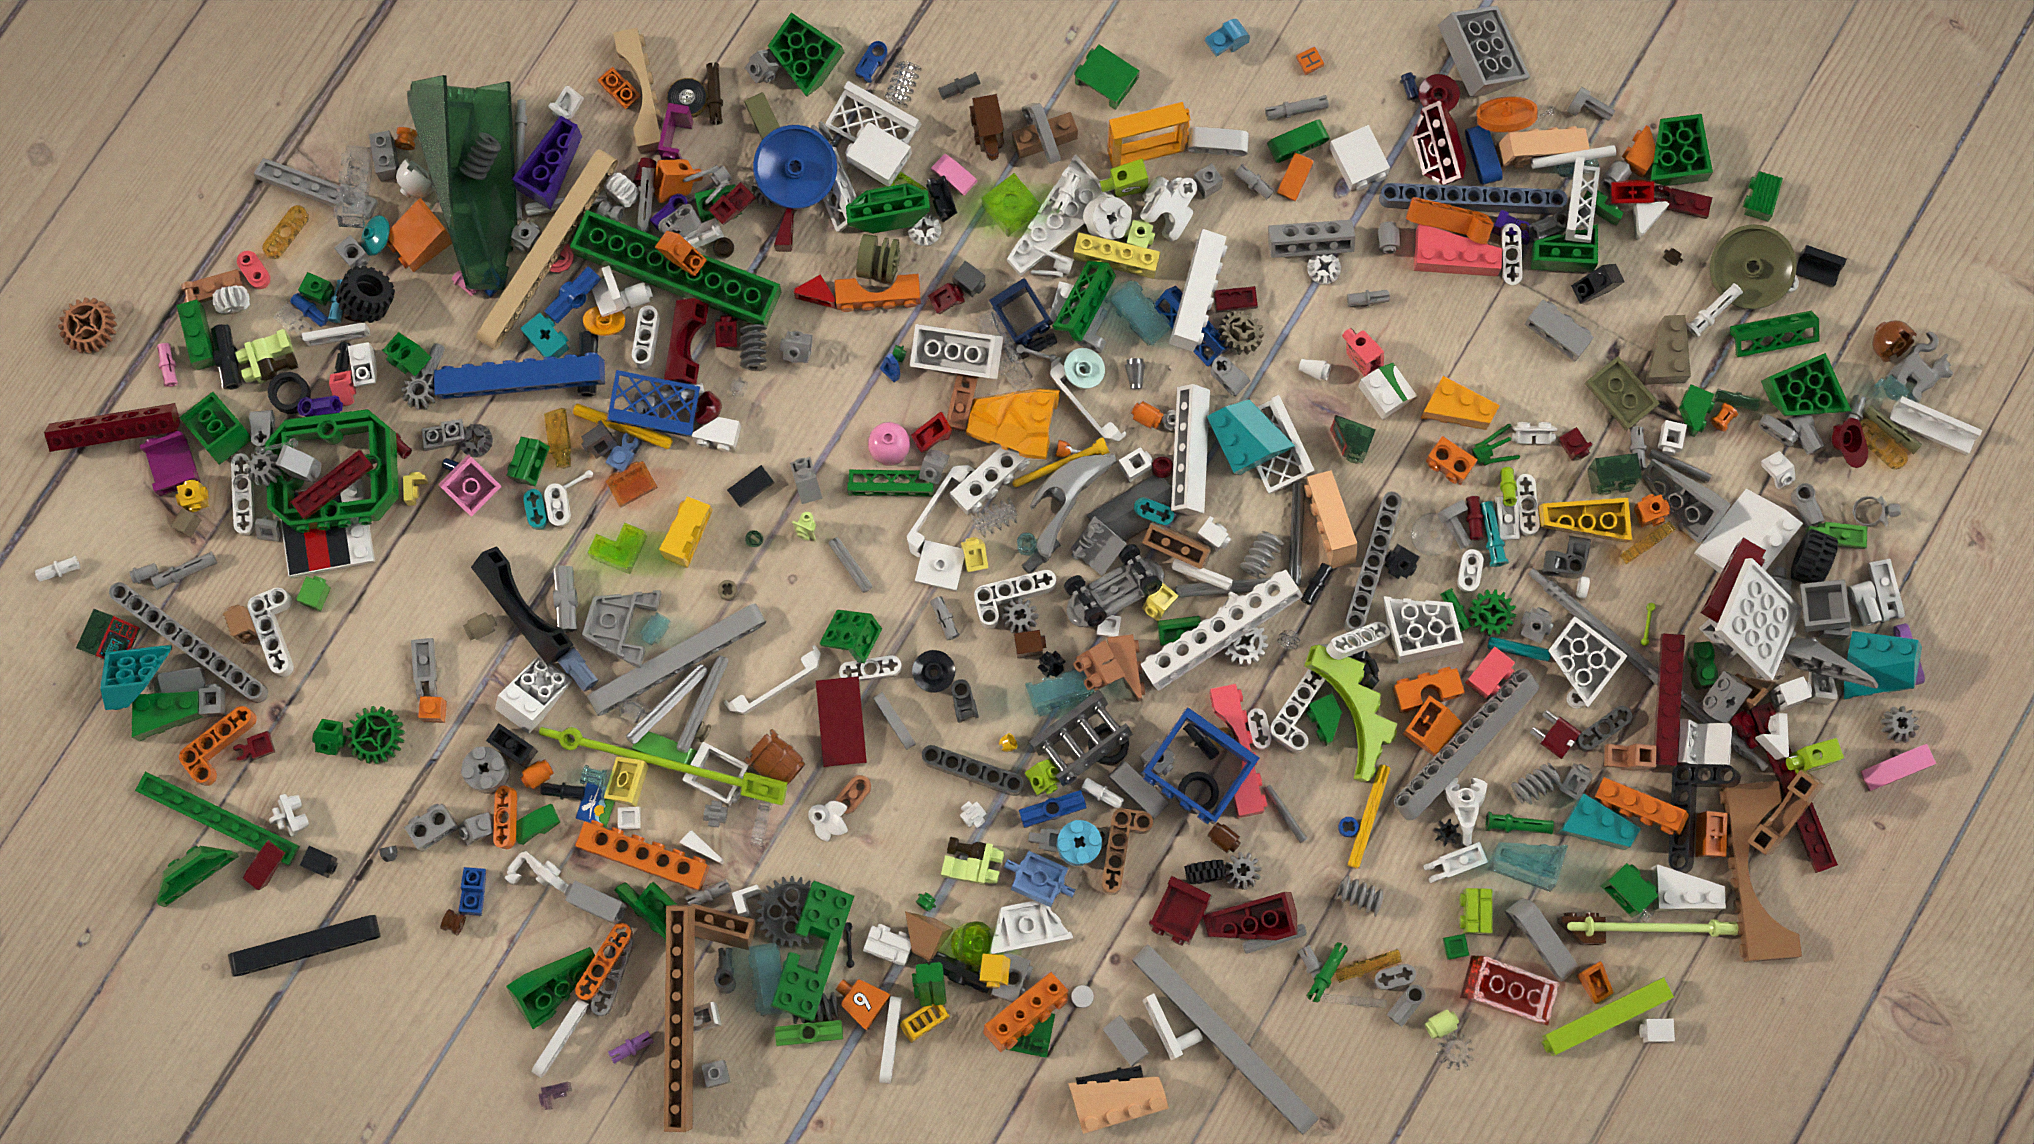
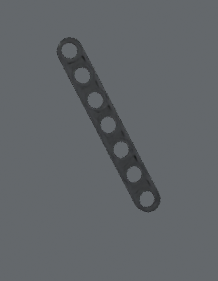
[228,915,381,977]

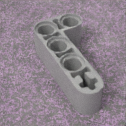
[1505,898,1579,982]

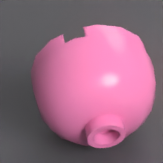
[868,422,910,466]

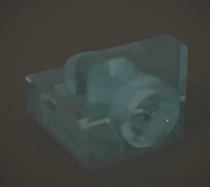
[1872,375,1910,401]

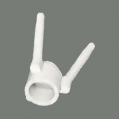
[1031,246,1073,277]

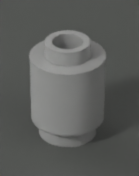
[1601,160,1632,191]
[1378,221,1400,254]

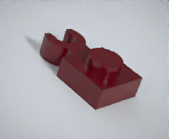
[1730,710,1760,750]
[233,731,275,762]

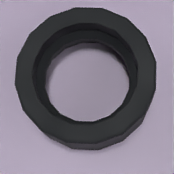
[268,372,311,414]
[1088,723,1129,766]
[1178,771,1219,814]

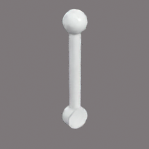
[554,470,593,496]

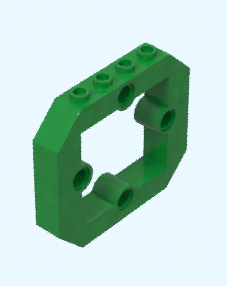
[265,409,399,533]

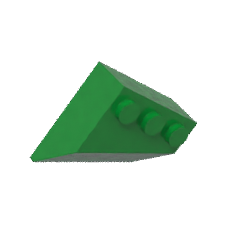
[768,12,845,97]
[1650,114,1713,186]
[1761,353,1852,416]

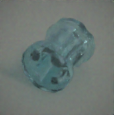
[1017,533,1036,556]
[580,765,607,789]

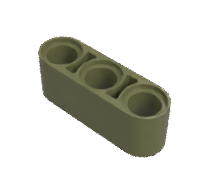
[744,92,780,140]

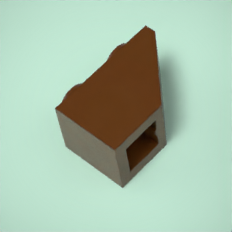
[1557,912,1606,945]

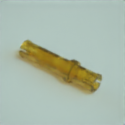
[1335,949,1402,983]

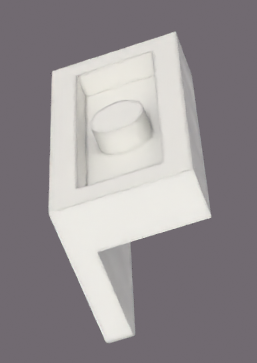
[592,266,626,317]
[732,885,762,917]

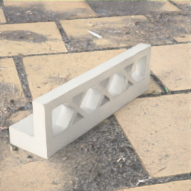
[823,147,857,232]
[1565,157,1600,243]
[1889,396,1982,455]

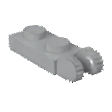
[411,638,437,700]

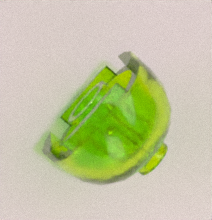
[950,921,993,966]

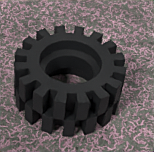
[1184,860,1226,884]

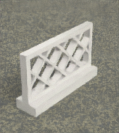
[825,81,922,145]
[1256,395,1316,494]

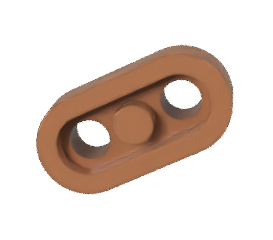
[835,775,871,815]

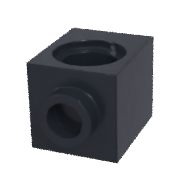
[299,846,338,878]

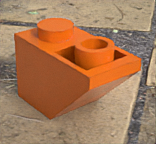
[1622,125,1655,178]
[655,231,707,276]

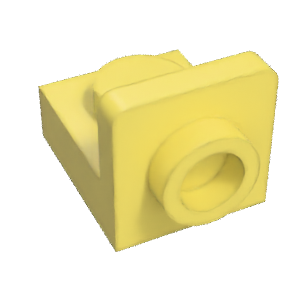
[403,472,428,506]
[961,537,988,572]
[1142,583,1179,621]

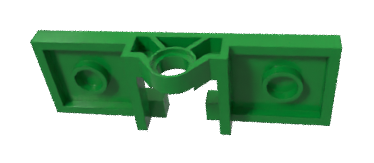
[771,881,854,1022]

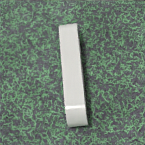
[1501,223,1522,285]
[1516,474,1540,536]
[839,655,902,681]

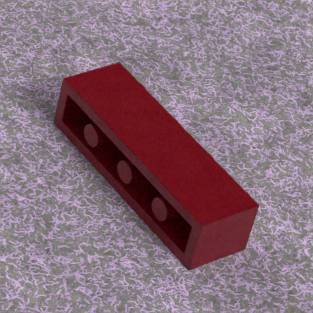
[1700,537,1766,623]

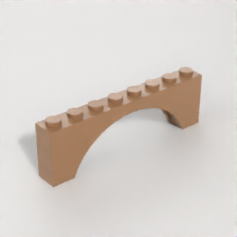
[1719,781,1802,962]

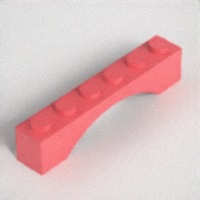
[1209,684,1267,819]

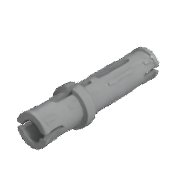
[1265,95,1329,121]
[637,167,655,232]
[151,551,217,590]

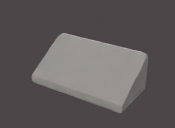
[157,667,206,693]

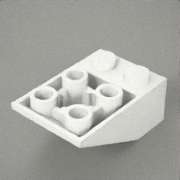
[495,655,572,734]

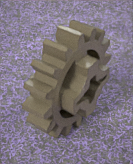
[1218,310,1264,355]

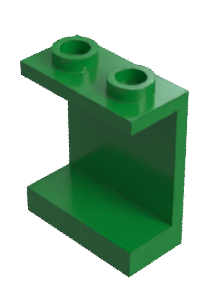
[1074,44,1140,110]

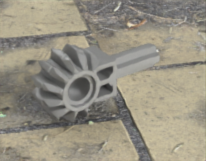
[401,343,445,410]

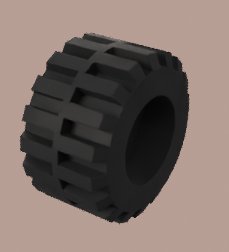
[336,266,395,323]
[1791,529,1838,584]

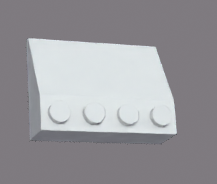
[1694,489,1803,574]

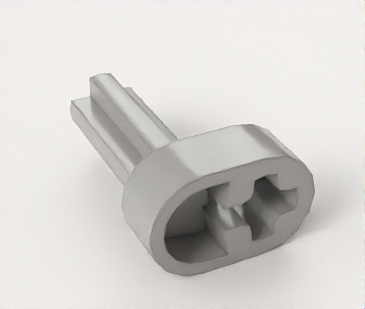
[1567,86,1615,121]
[1076,306,1107,353]
[1437,500,1472,549]

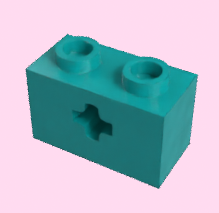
[520,313,570,359]

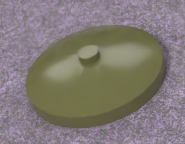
[1710,224,1797,309]

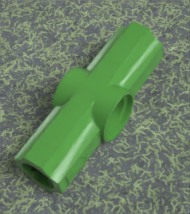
[775,1020,843,1046]

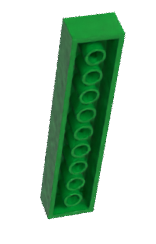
[570,210,782,327]

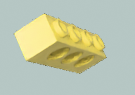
[1073,232,1160,279]

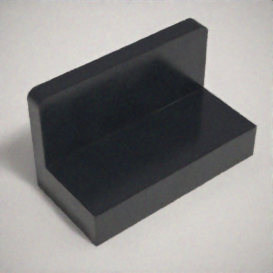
[1796,245,1847,287]

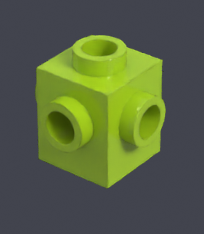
[1025,758,1060,795]

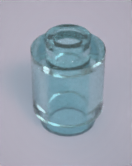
[640,612,671,645]

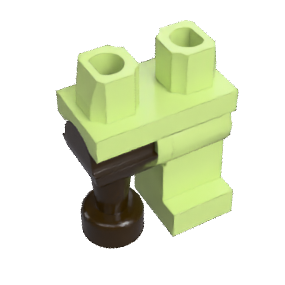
[235,329,299,384]
[941,836,1004,885]

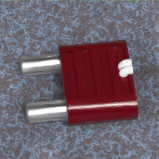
[1530,710,1581,759]

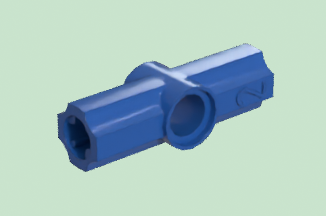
[544,266,601,324]
[1019,790,1087,828]

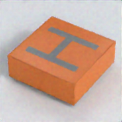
[1296,47,1324,75]

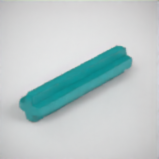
[1487,637,1551,661]

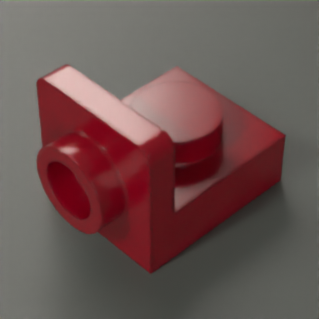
[928,283,965,314]
[715,315,738,347]
[1558,427,1593,460]

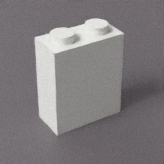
[845,122,912,186]
[1329,125,1390,191]

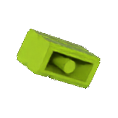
[1459,888,1493,935]

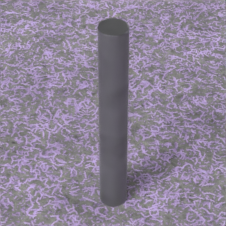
[1649,449,1712,482]
[1263,785,1308,843]

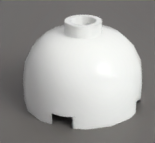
[396,158,439,198]

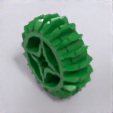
[345,706,405,765]

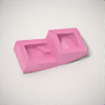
[931,154,978,196]

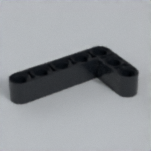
[1668,764,1741,873]

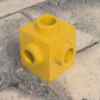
[176,480,209,512]

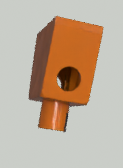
[653,159,703,203]

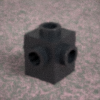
[1384,543,1420,579]

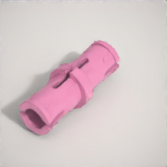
[157,343,178,387]

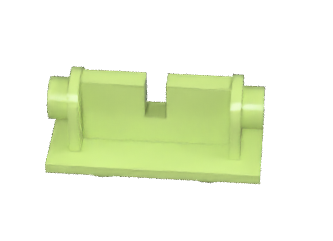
[792,512,816,541]

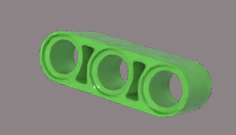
[631,731,698,765]

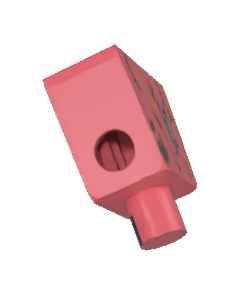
[1342,328,1384,377]

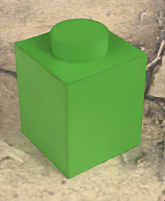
[296,576,331,611]

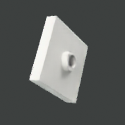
[915,540,964,592]

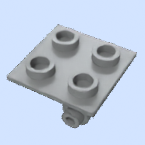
[1071,516,1127,576]

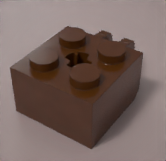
[969,94,1004,161]

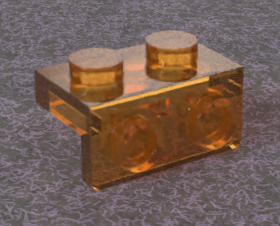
[606,461,658,508]

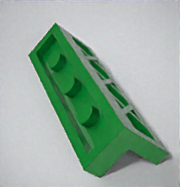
[1052,261,1116,342]
[1730,310,1820,357]
[847,469,934,497]

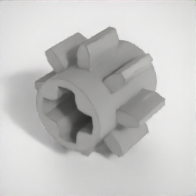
[703,800,728,828]

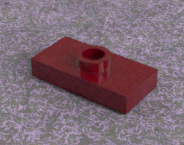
[1213,286,1258,313]

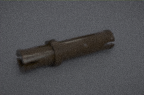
[706,62,723,125]

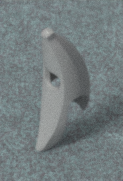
[1030,453,1117,558]

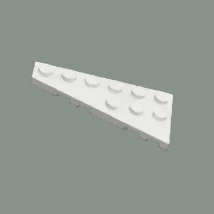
[1007,154,1115,276]

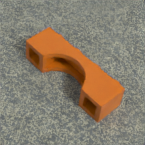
[835,274,921,312]

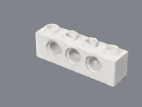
[950,447,1030,516]

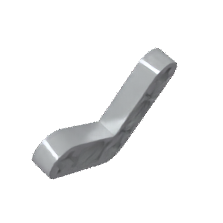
[1022,103,1061,164]

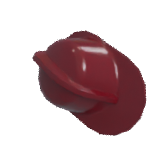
[1832,418,1868,468]

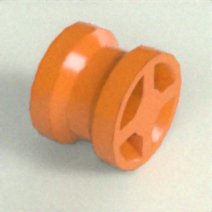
[394,127,417,150]

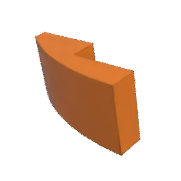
[597,66,641,110]

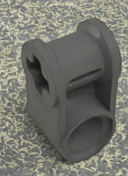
[951,679,979,723]

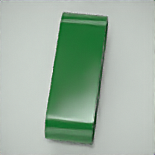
[1267,119,1330,163]

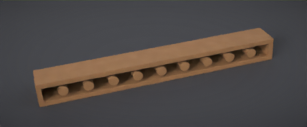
[664,905,695,1132]

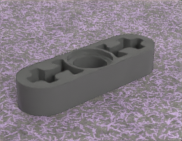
[1576,706,1632,751]

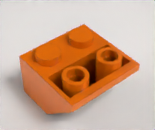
[1402,695,1463,756]

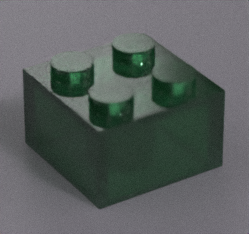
[1587,453,1642,495]

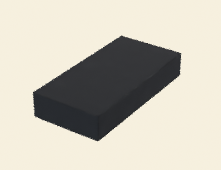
[727,465,774,508]

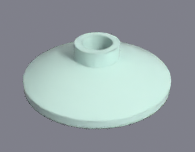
[1064,348,1105,389]

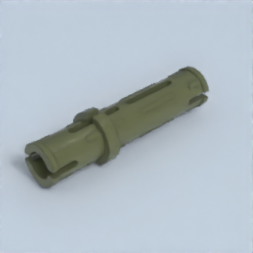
[1862,405,1922,455]

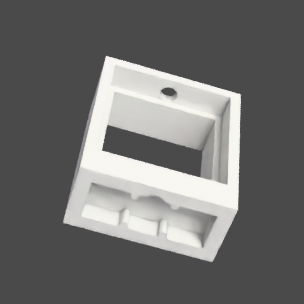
[682,742,751,806]

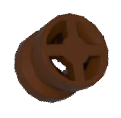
[440,909,466,936]

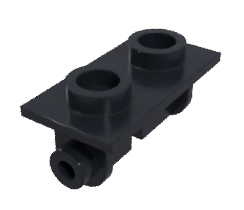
[926,175,957,222]

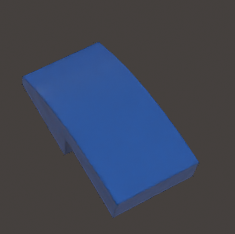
[459,867,486,916]

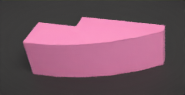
[1860,744,1936,792]

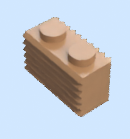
[223,605,259,644]

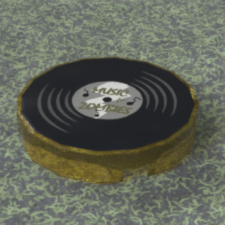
[666,78,708,118]

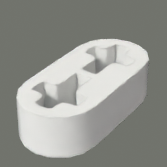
[1247,708,1271,750]

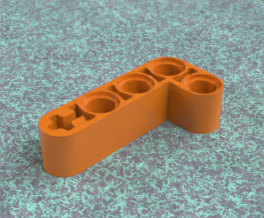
[1406,197,1494,244]
[179,706,257,786]

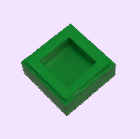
[1442,934,1470,960]

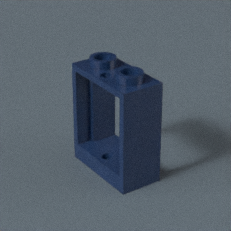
[989,278,1053,345]

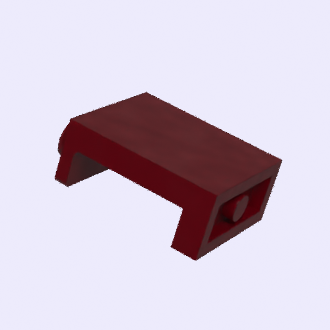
[1149,876,1212,946]

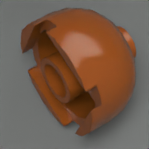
[1872,320,1917,362]

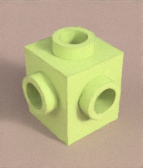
[1124,219,1155,248]

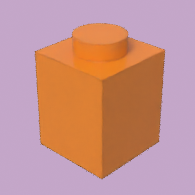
[418,696,447,723]

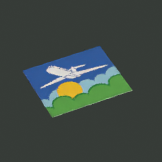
[576,781,615,827]

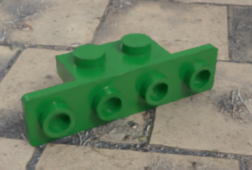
[614,882,678,942]

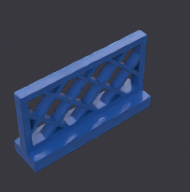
[606,370,700,437]

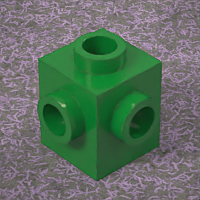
[312,719,346,756]

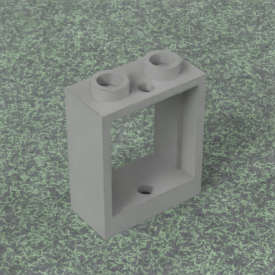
[565,880,628,925]

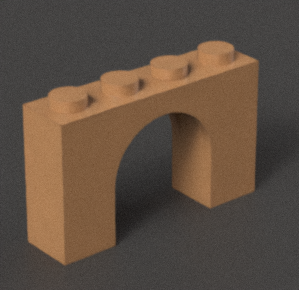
[1747,770,1825,855]

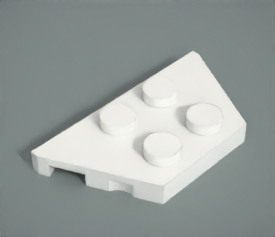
[990,901,1073,954]

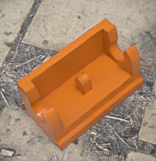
[1695,811,1727,859]

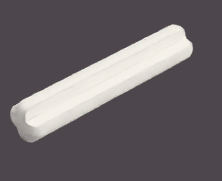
[1172,559,1233,590]

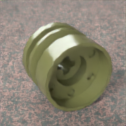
[856,234,900,283]

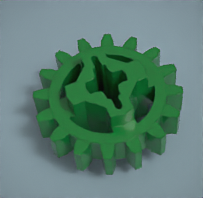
[1468,589,1516,637]

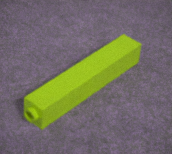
[1542,977,1674,1056]

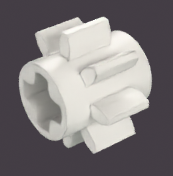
[960,801,986,828]

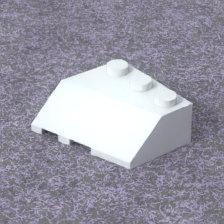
[1383,596,1463,664]
[1548,616,1627,708]

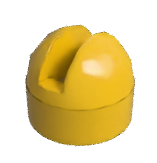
[999,733,1018,752]

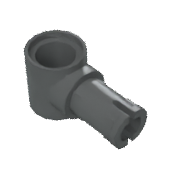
[714,948,736,994]

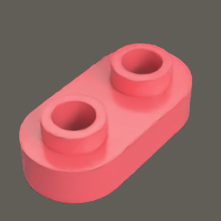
[237,251,271,289]

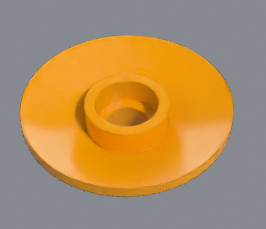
[583,306,625,336]

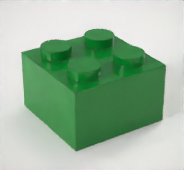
[1600,863,1659,918]

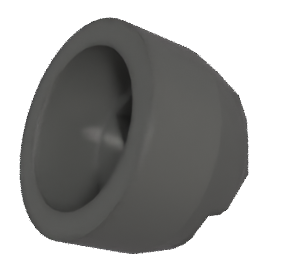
[379,845,398,862]

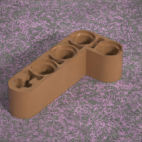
[1102,808,1153,895]

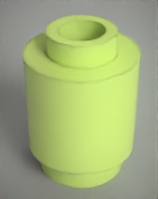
[1424,1009,1459,1039]

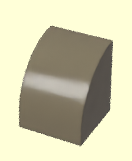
[170,508,202,538]

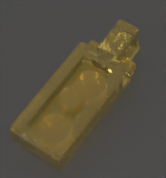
[544,408,571,469]

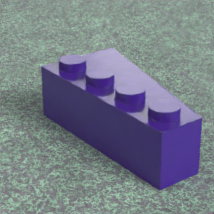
[512,116,582,210]

